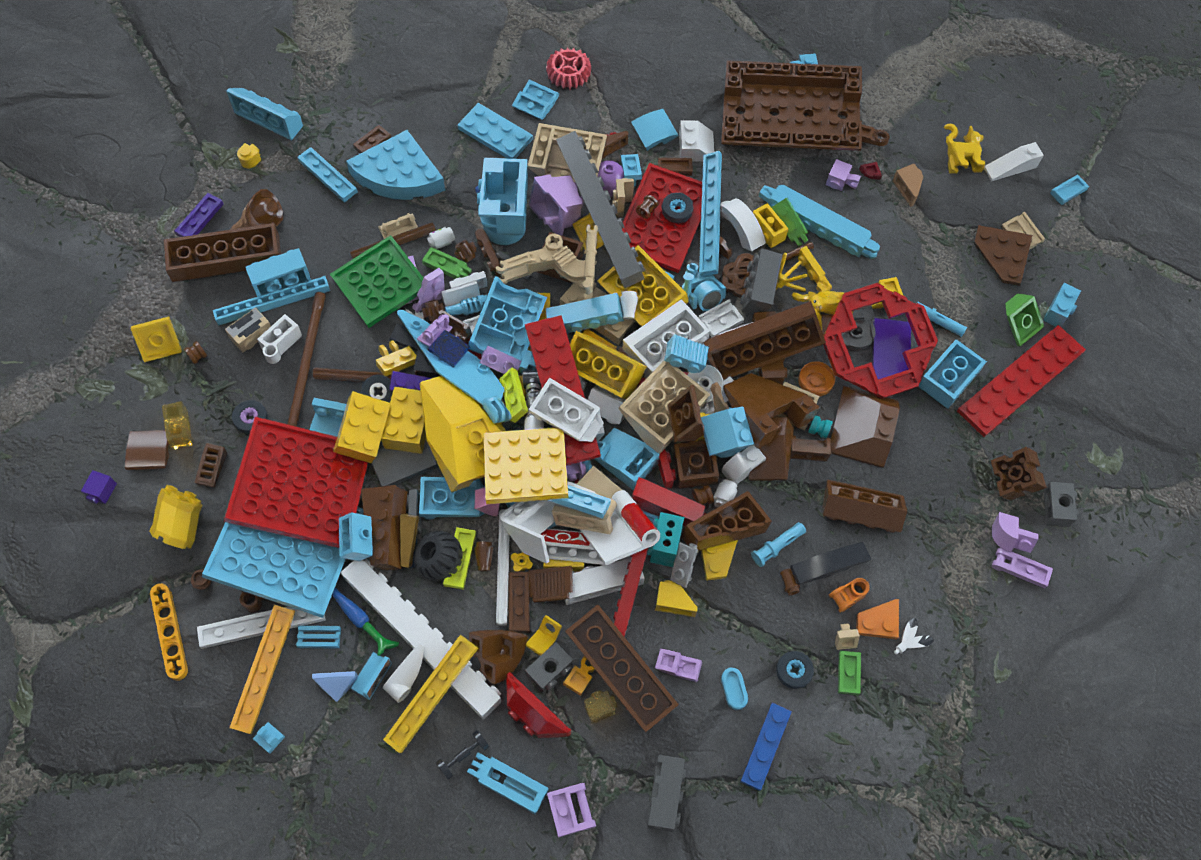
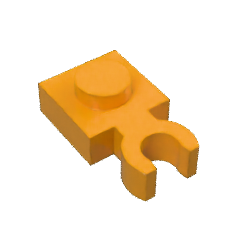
[563,656,595,696]

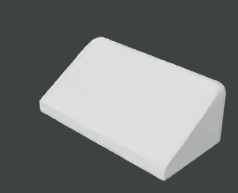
[441,281,480,307]

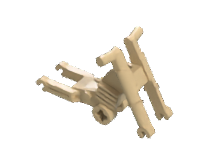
[496,225,598,300]

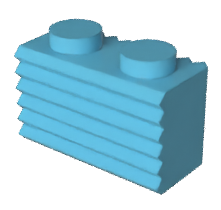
[664,334,709,373]

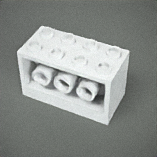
[622,299,710,379]

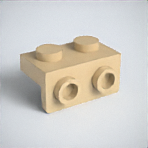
[612,178,634,218]

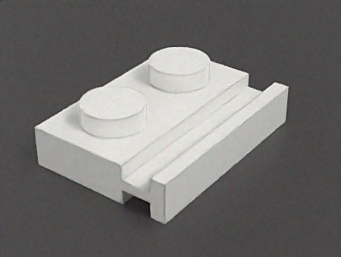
[698,299,744,337]

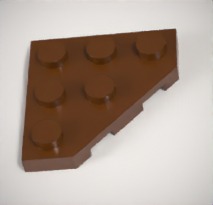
[974,225,1033,286]

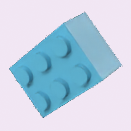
[246,248,311,297]
[918,340,987,408]

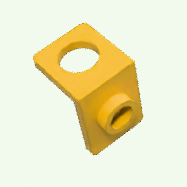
[526,615,562,656]

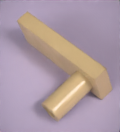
[552,499,617,534]

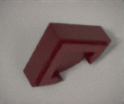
[859,162,882,180]

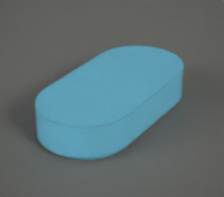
[721,668,748,710]

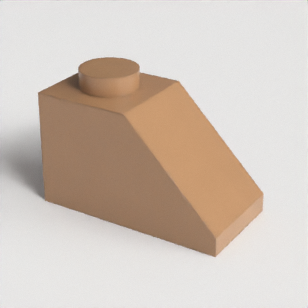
[893,164,923,207]

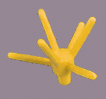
[775,253,807,292]

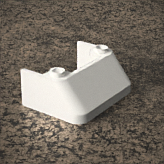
[500,481,596,564]

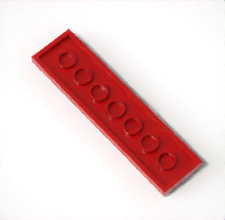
[525,315,601,466]
[957,325,1086,437]

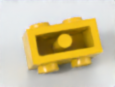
[753,203,788,248]

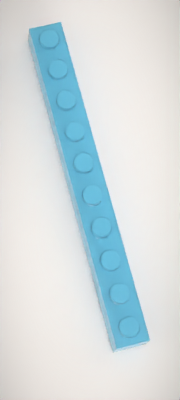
[213,276,330,326]

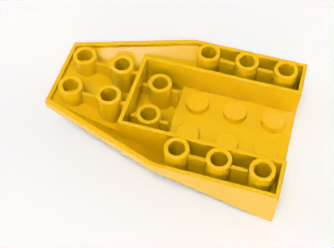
[420,376,506,492]

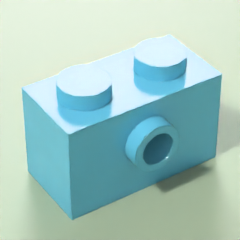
[1043,283,1081,327]
[339,512,373,561]

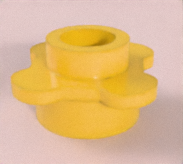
[511,552,533,572]

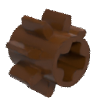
[454,240,477,262]
[422,300,445,321]

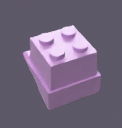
[529,175,584,236]

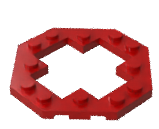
[823,283,938,399]

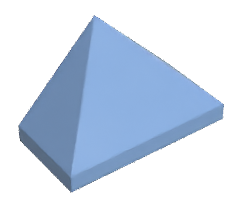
[312,671,358,702]

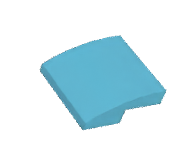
[512,80,559,120]
[631,109,679,151]

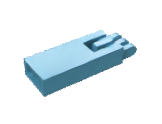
[467,753,549,815]

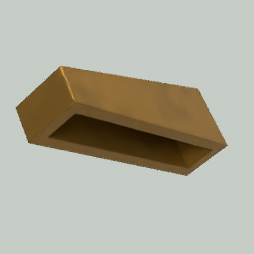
[400,514,419,568]

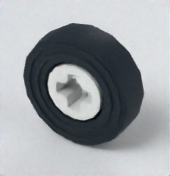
[361,374,393,403]

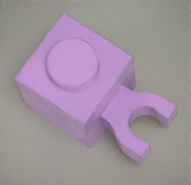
[826,159,861,191]

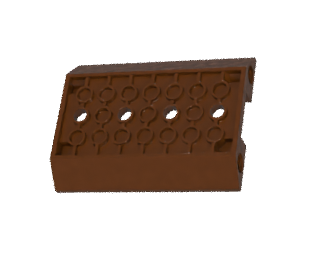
[721,61,862,151]

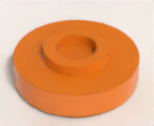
[799,361,835,396]

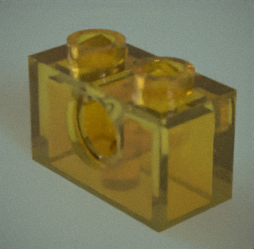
[162,401,193,449]

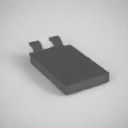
[372,439,437,486]

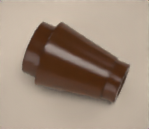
[474,541,494,572]

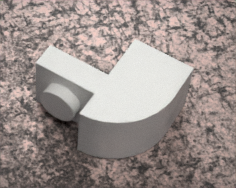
[722,445,766,484]

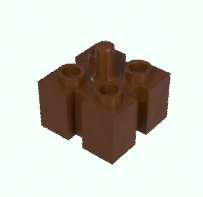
[991,447,1047,501]

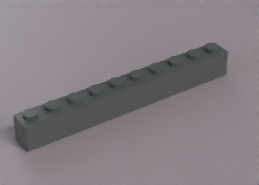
[556,131,645,288]

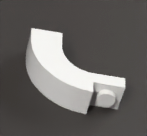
[720,198,766,251]

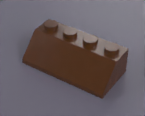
[822,480,907,533]

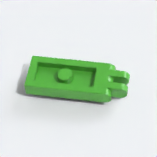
[771,197,808,246]
[422,247,472,279]

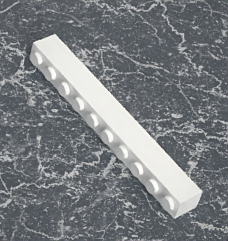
[340,559,501,720]

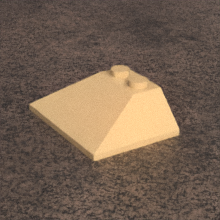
[528,123,607,182]

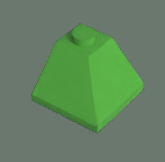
[1005,294,1044,346]

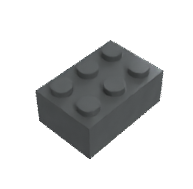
[740,248,782,314]

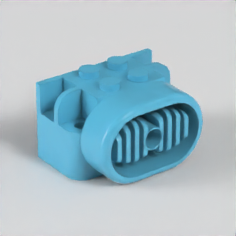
[477,158,528,245]

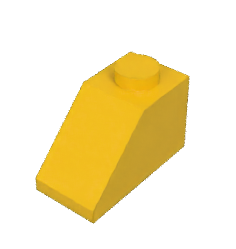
[655,580,698,617]

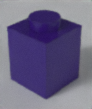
[81,470,117,504]

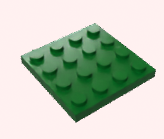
[330,235,424,328]

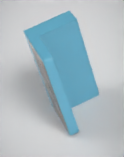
[351,652,392,700]

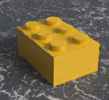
[381,387,426,454]
[333,391,391,463]

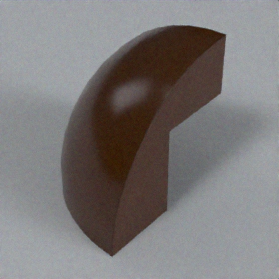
[469,630,528,684]

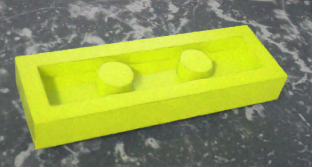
[499,368,528,423]
[443,527,476,590]

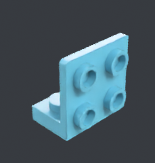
[310,398,347,437]

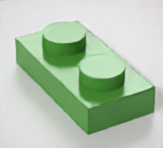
[838,651,861,695]

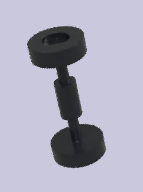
[435,730,490,780]

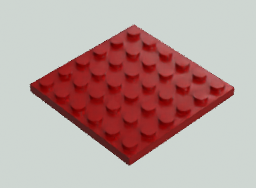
[224,417,368,548]

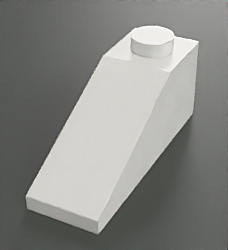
[984,142,1044,181]

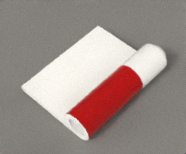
[580,490,660,565]

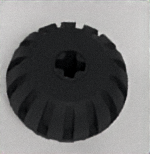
[413,531,463,581]

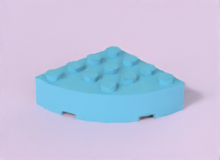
[346,130,445,200]

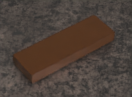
[508,572,530,633]

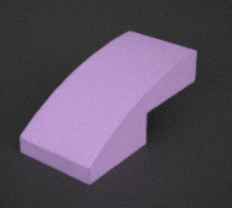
[655,649,702,682]

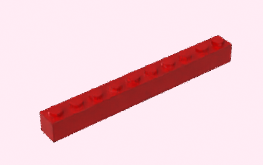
[613,548,648,637]

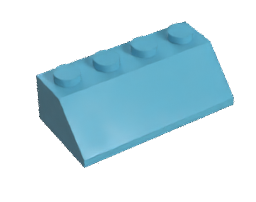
[226,88,303,140]

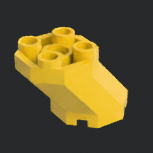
[149,485,203,549]

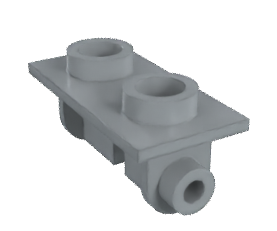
[670,542,698,588]

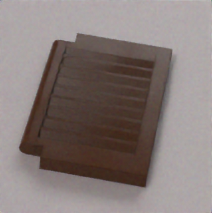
[529,566,573,603]

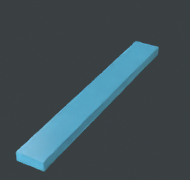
[699,151,722,277]

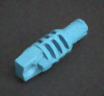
[444,295,487,316]

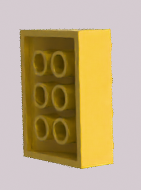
[597,245,689,327]

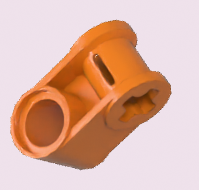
[829,578,869,613]

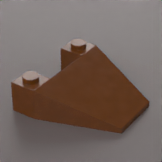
[723,373,820,449]

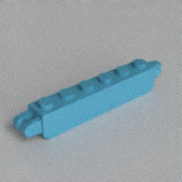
[759,185,880,259]

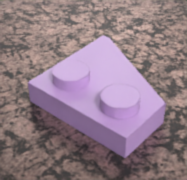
[412,268,445,313]

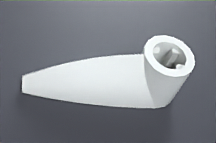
[383,642,424,703]

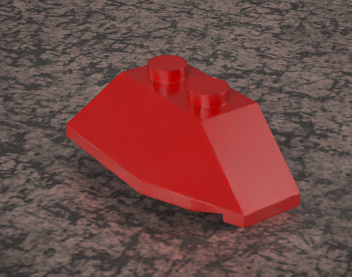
[507,672,571,738]

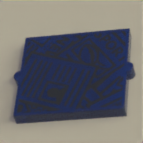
[428,330,470,368]

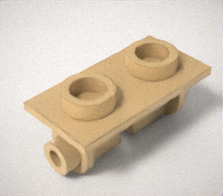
[378,213,418,239]

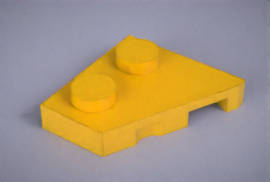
[701,540,737,581]

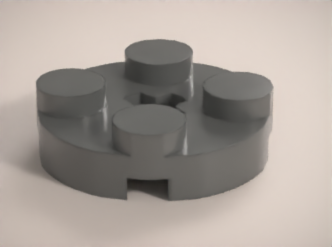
[841,315,875,350]

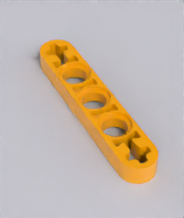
[150,583,188,681]

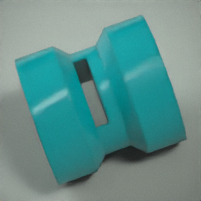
[808,415,833,439]

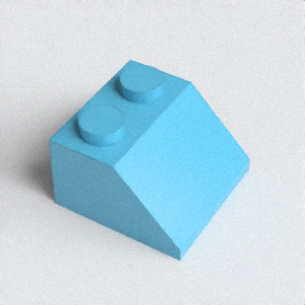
[701,407,754,456]

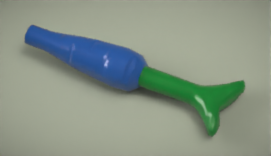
[332,588,399,656]

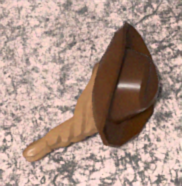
[230,189,283,230]

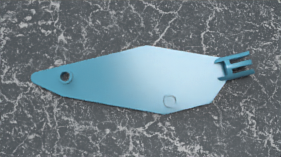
[397,310,511,424]

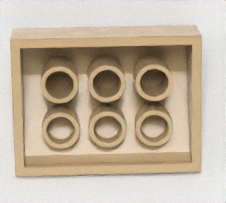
[618,361,711,454]

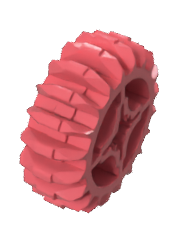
[546,47,591,90]

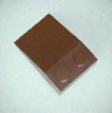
[667,385,704,442]
[749,417,794,481]

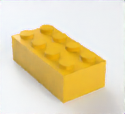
[570,331,647,399]

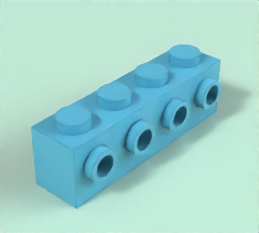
[546,293,624,333]

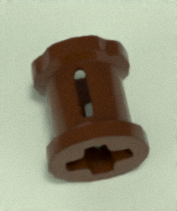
[636,195,659,219]

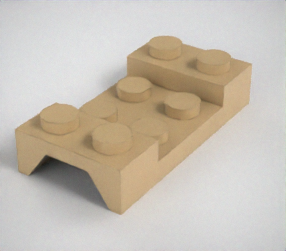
[560,282,636,345]

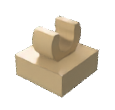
[835,624,860,650]

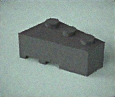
[647,755,686,832]

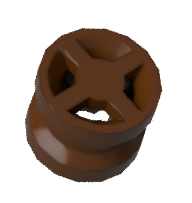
[184,341,207,365]
[692,485,714,505]

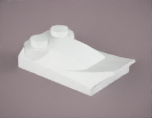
[529,378,604,442]

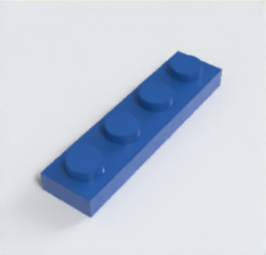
[740,703,792,791]

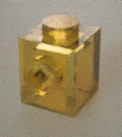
[584,690,618,724]

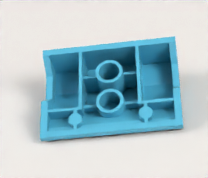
[467,276,547,361]

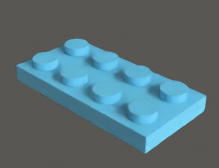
[457,103,533,159]

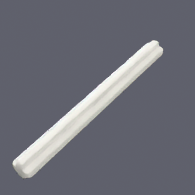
[496,509,510,626]

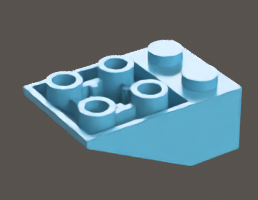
[596,428,660,491]

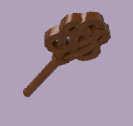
[721,242,814,298]

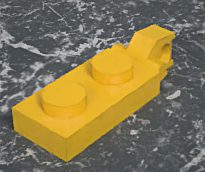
[798,246,832,292]

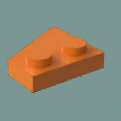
[856,599,899,639]

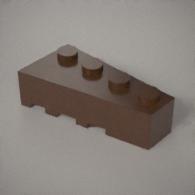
[361,485,408,571]
[681,491,772,551]

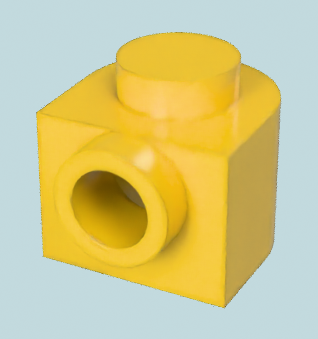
[237,143,261,169]

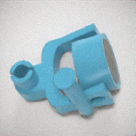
[682,263,726,311]

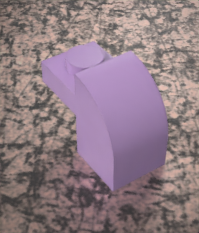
[992,512,1038,553]

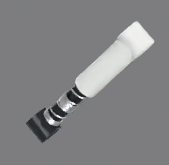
[523,369,544,430]

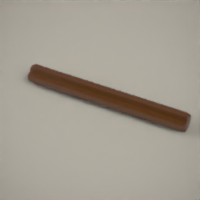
[350,222,436,259]

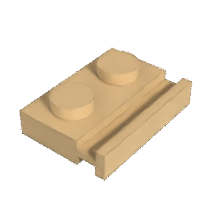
[1002,212,1045,250]

